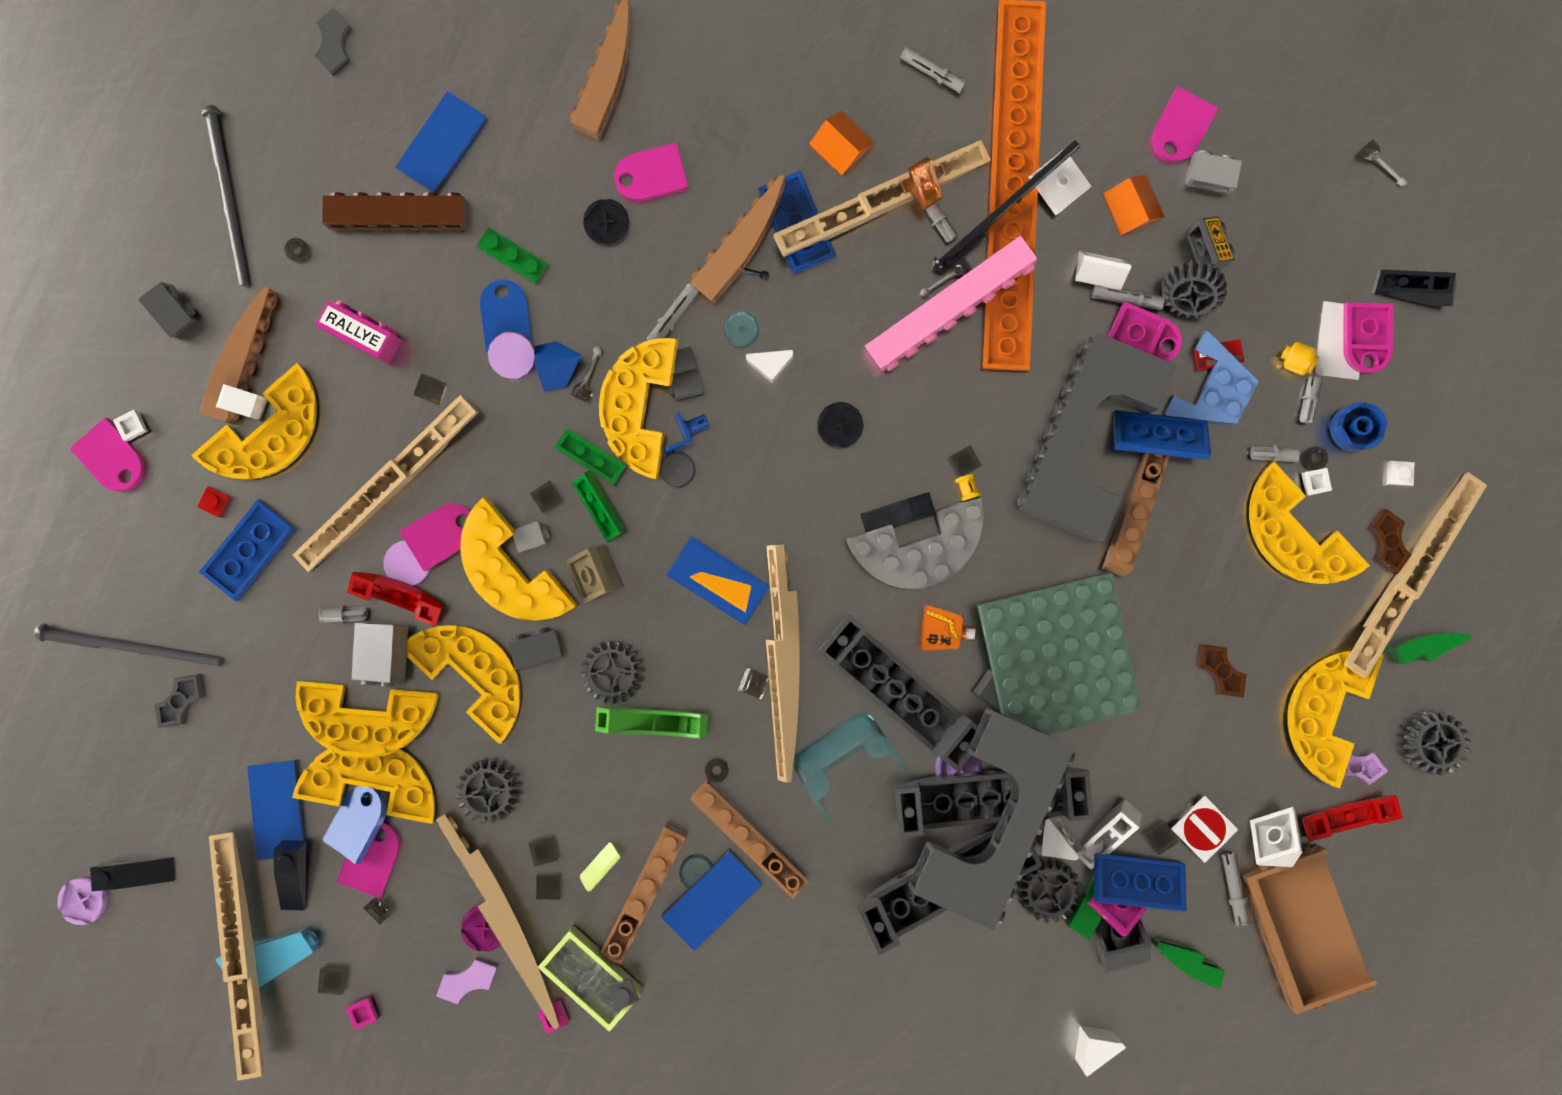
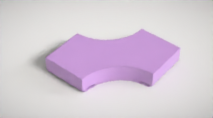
[1344,752,1388,785]
[436,958,498,1004]

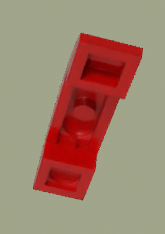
[346,572,442,627]
[1302,795,1403,842]

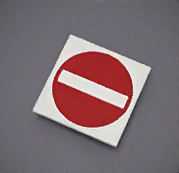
[1171,796,1238,863]

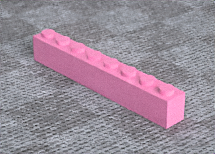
[865,236,1037,372]

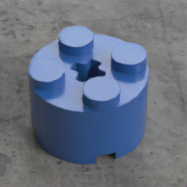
[1329,402,1387,452]

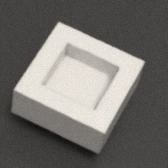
[113,410,148,442]
[1386,461,1415,486]
[1301,468,1332,496]

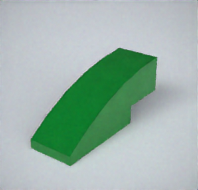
[1387,633,1472,665]
[1065,874,1102,940]
[1151,938,1225,989]

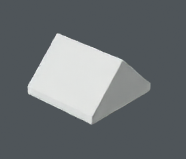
[1075,251,1131,290]
[1250,807,1302,867]
[1042,816,1087,860]
[1075,1026,1126,1077]

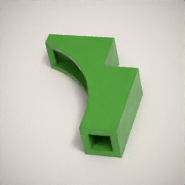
[595,707,708,738]

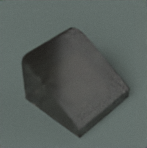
[414,374,447,405]

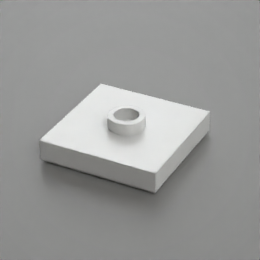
[1028,149,1092,215]

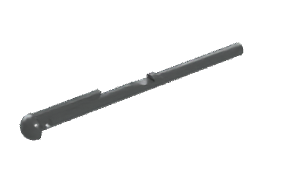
[202,105,249,286]
[34,624,221,666]

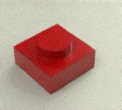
[197,486,231,518]

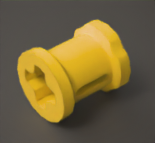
[955,473,982,502]

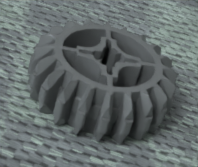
[1162,259,1227,319]
[580,640,644,704]
[1403,711,1471,776]
[456,759,520,824]
[1017,858,1082,923]

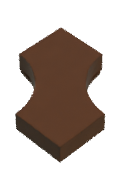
[1370,509,1411,574]
[1198,644,1247,698]

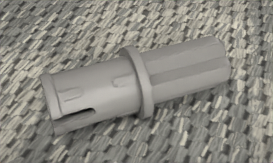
[922,198,958,243]
[1299,376,1323,424]
[1250,445,1300,463]
[319,605,368,624]

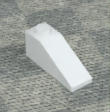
[1079,799,1142,870]

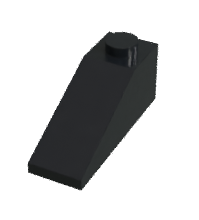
[1377,270,1456,307]
[860,492,936,533]
[274,840,306,911]
[90,857,174,891]

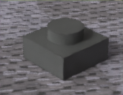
[607,977,639,1011]

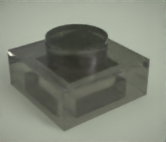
[949,445,982,477]
[530,481,563,513]
[738,668,769,699]
[1144,821,1178,855]
[529,836,558,867]
[536,874,561,900]
[363,897,392,924]
[318,967,346,995]

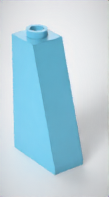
[215,927,320,988]

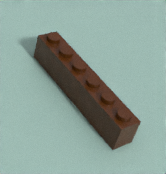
[322,192,468,229]

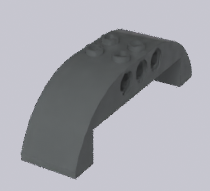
[817,613,978,772]
[895,767,1094,838]
[857,829,1042,956]

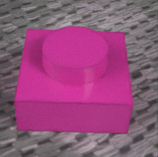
[346,997,379,1030]
[538,1000,570,1034]

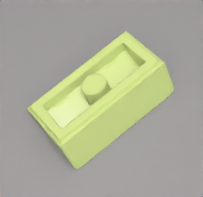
[580,842,623,892]

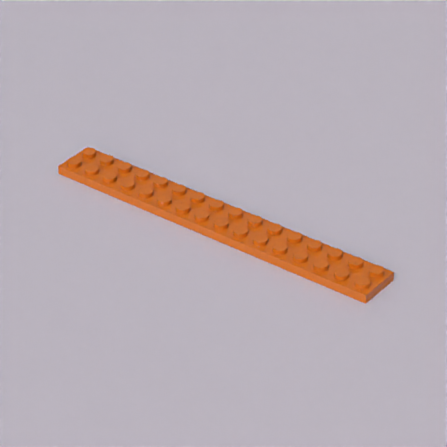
[982,0,1046,371]

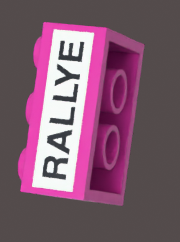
[315,300,403,365]

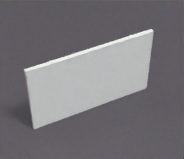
[1314,301,1360,380]

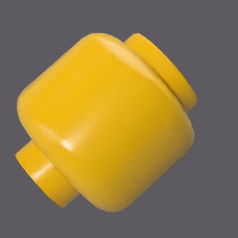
[1281,341,1319,376]

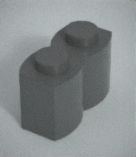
[668,346,704,401]

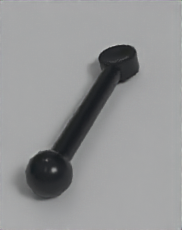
[742,268,769,280]

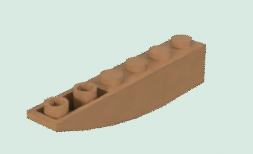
[569,0,631,140]
[690,174,786,304]
[199,287,277,424]
[1102,453,1170,577]
[690,779,809,899]
[599,822,688,965]

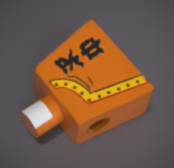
[919,605,975,650]

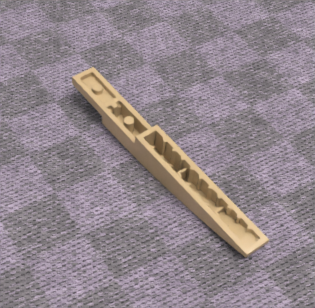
[773,140,991,257]
[293,395,479,572]
[1343,472,1487,678]
[766,544,800,783]
[436,814,559,1029]
[209,832,265,1081]

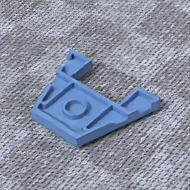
[1162,331,1259,424]

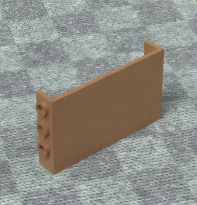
[1240,844,1377,1014]

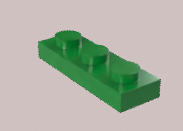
[476,227,549,285]
[554,428,627,485]
[572,470,626,543]

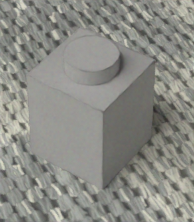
[513,521,550,553]

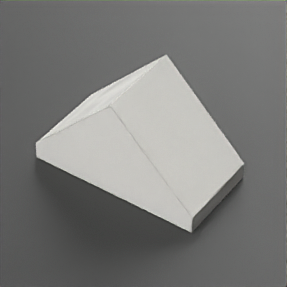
[746,350,793,383]
[216,384,268,421]

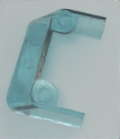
[793,712,907,823]

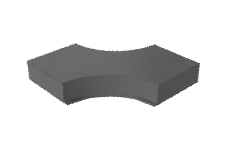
[314,8,351,74]
[154,674,204,728]

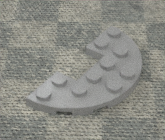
[846,497,983,589]

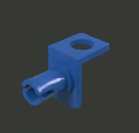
[664,412,710,455]

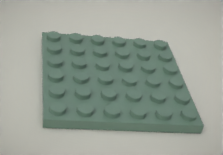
[978,572,1142,735]

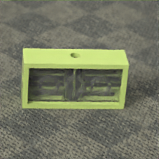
[538,925,644,1032]

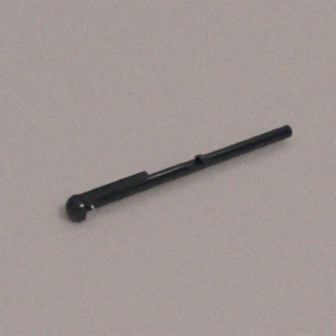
[932,140,1081,273]

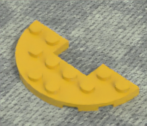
[599,338,678,479]
[191,363,317,480]
[1249,462,1370,584]
[460,496,577,621]
[406,625,521,744]
[1288,651,1384,789]
[296,681,439,759]
[292,748,436,824]

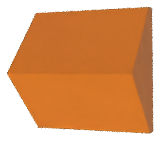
[809,111,875,176]
[1103,175,1165,236]

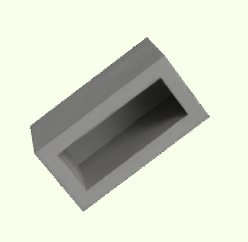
[1185,150,1242,194]

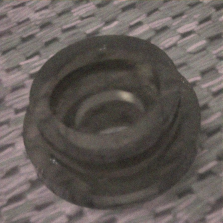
[284,238,309,262]
[1304,446,1328,470]
[705,758,729,782]

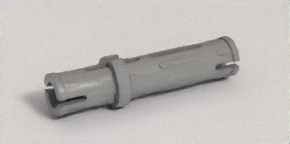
[900,46,967,94]
[646,283,699,341]
[1092,285,1165,312]
[1221,852,1251,926]

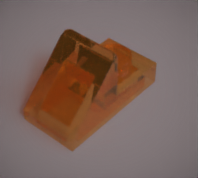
[903,157,942,210]

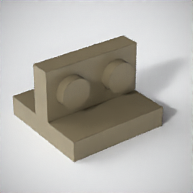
[565,544,622,604]

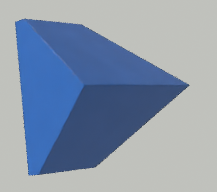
[534,341,581,392]

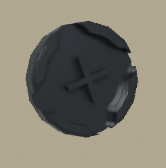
[583,199,630,246]
[817,402,864,449]

